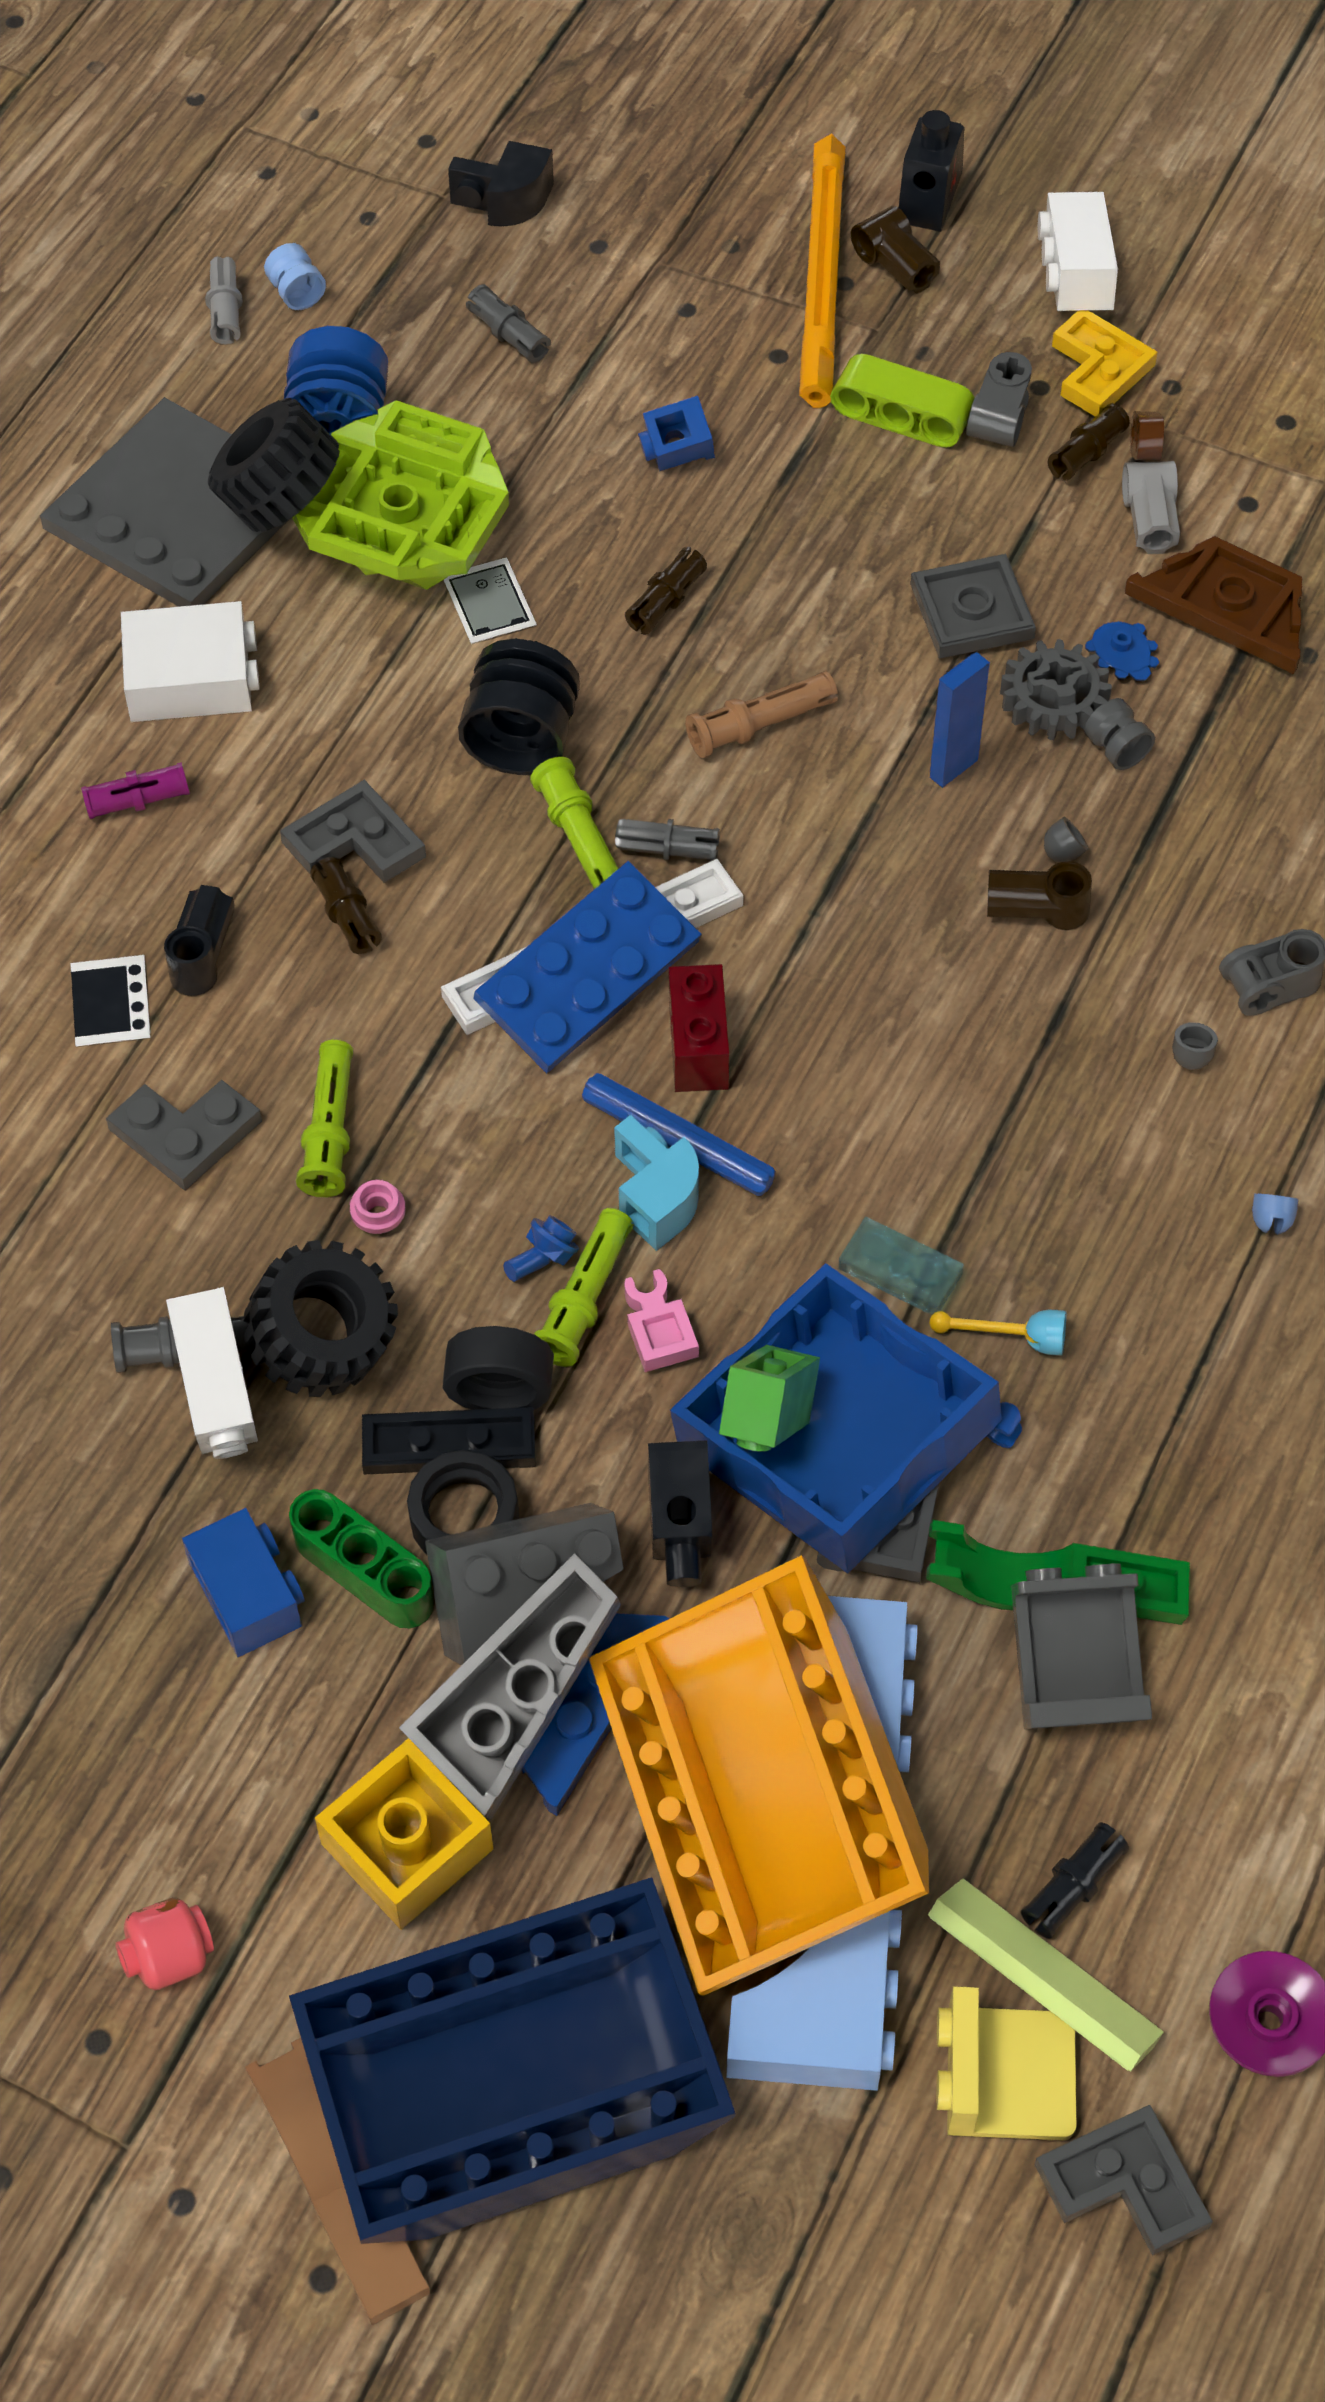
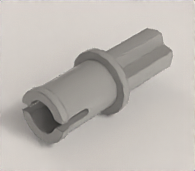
[205,256,243,345]

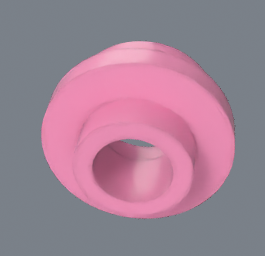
[350,1180,405,1234]

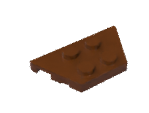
[1125,536,1302,674]

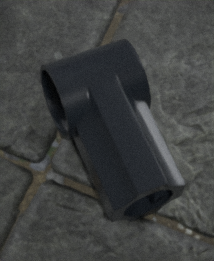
[164,884,235,996]

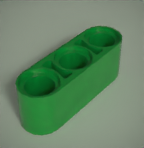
[289,1489,434,1629]

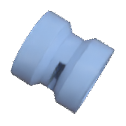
[264,243,326,310]

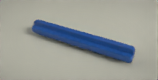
[582,1073,776,1196]

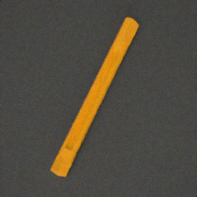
[799,133,846,408]

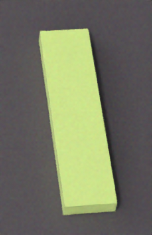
[928,1878,1164,2072]

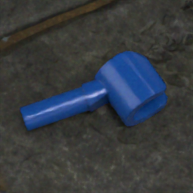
[987,1402,1022,1448]

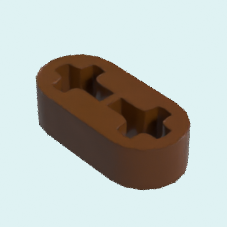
[1130,411,1164,461]

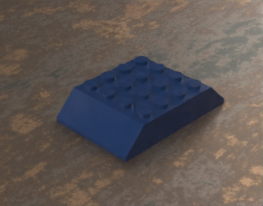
[289,1877,736,2244]

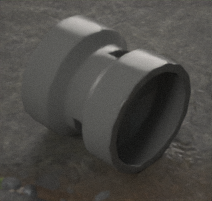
[1084,698,1156,770]

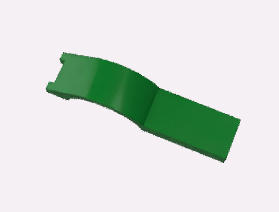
[926,1520,1190,1625]

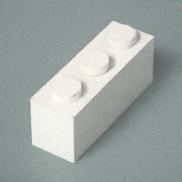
[1037,192,1118,311]

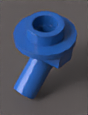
[503,1215,579,1282]

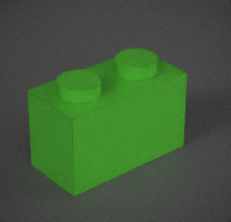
[719,1345,820,1451]

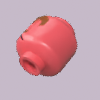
[116,1897,214,1990]

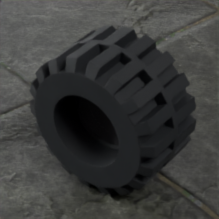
[208,398,340,532]
[243,1240,398,1397]

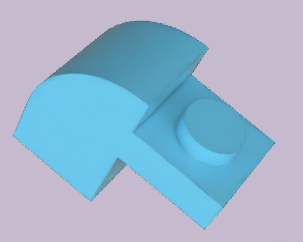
[614,1115,699,1251]

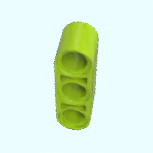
[830,354,975,448]

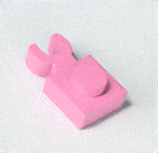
[625,1269,699,1372]

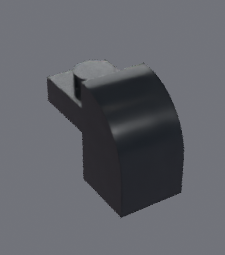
[448,141,554,227]

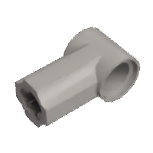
[1122,461,1180,554]

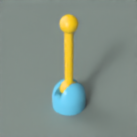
[929,1309,1067,1356]

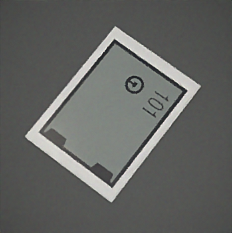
[444,557,537,644]

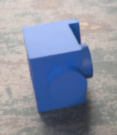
[638,396,715,471]

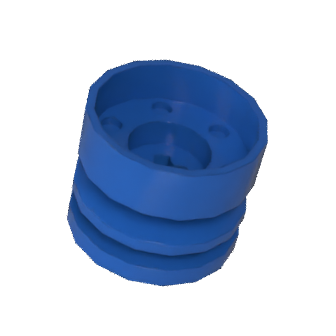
[284,326,388,435]

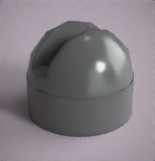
[1044,817,1089,862]
[1172,1023,1218,1070]

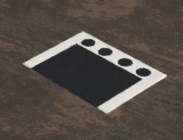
[70,955,150,1046]

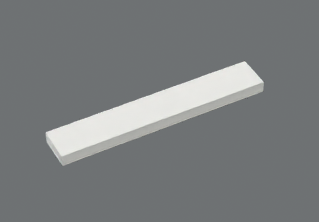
[441,859,743,1035]

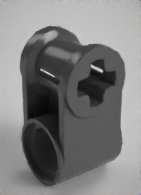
[967,352,1032,447]
[1219,929,1325,1016]

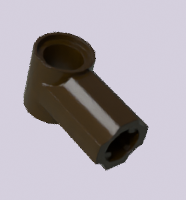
[851,206,940,294]
[987,861,1092,930]

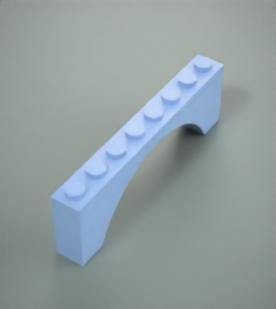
[726,1596,917,2091]

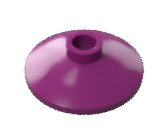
[1209,1951,1325,2077]

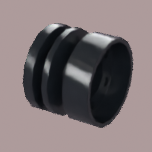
[458,638,580,775]

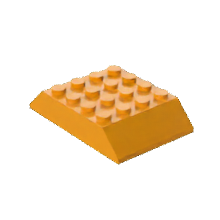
[589,1555,929,1996]

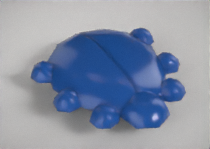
[1085,621,1159,681]

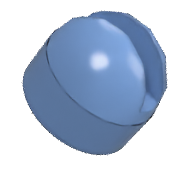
[1252,1194,1299,1235]

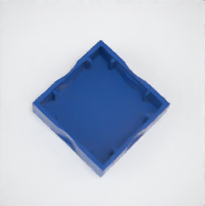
[670,1263,1002,1574]

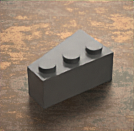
[425,1503,624,1665]

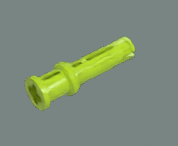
[530,757,618,889]
[296,1039,354,1198]
[534,1208,634,1367]

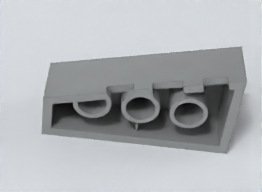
[399,1553,621,1820]

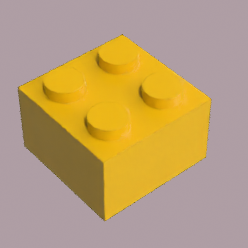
[315,1738,494,1930]

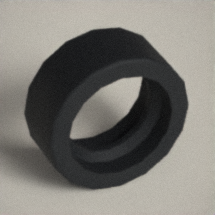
[442,1326,554,1410]
[407,1450,519,1555]

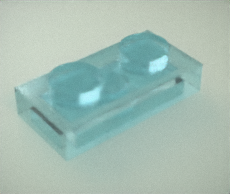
[838,1216,964,1315]

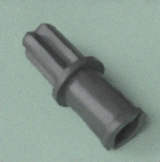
[615,819,720,861]

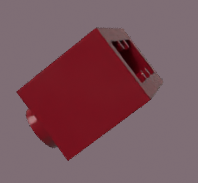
[669,964,729,1092]

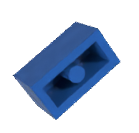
[182,1508,305,1657]

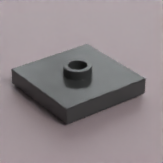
[910,554,1036,659]

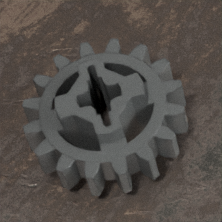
[1000,639,1112,740]

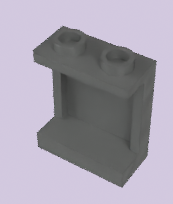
[1011,1564,1152,1729]

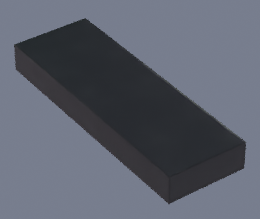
[362,1407,536,1475]

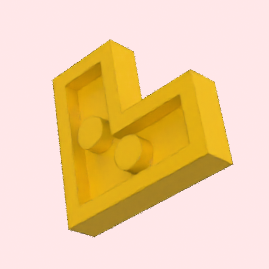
[1052,310,1158,417]

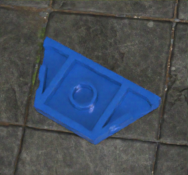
[521,1613,670,1816]

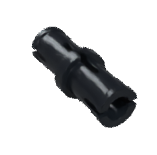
[1020,1822,1129,1939]

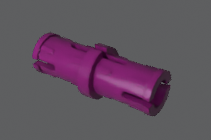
[81,762,190,819]

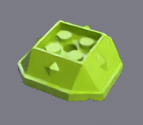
[292,400,509,590]

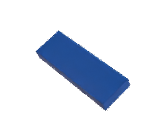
[930,652,990,788]

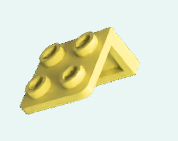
[936,1987,1076,2140]

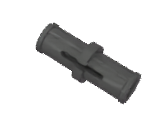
[466,284,551,363]

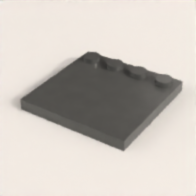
[40,397,287,607]

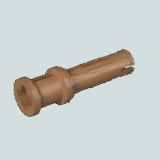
[685,671,838,758]

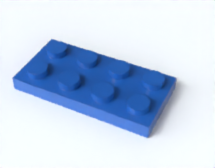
[473,861,701,1074]

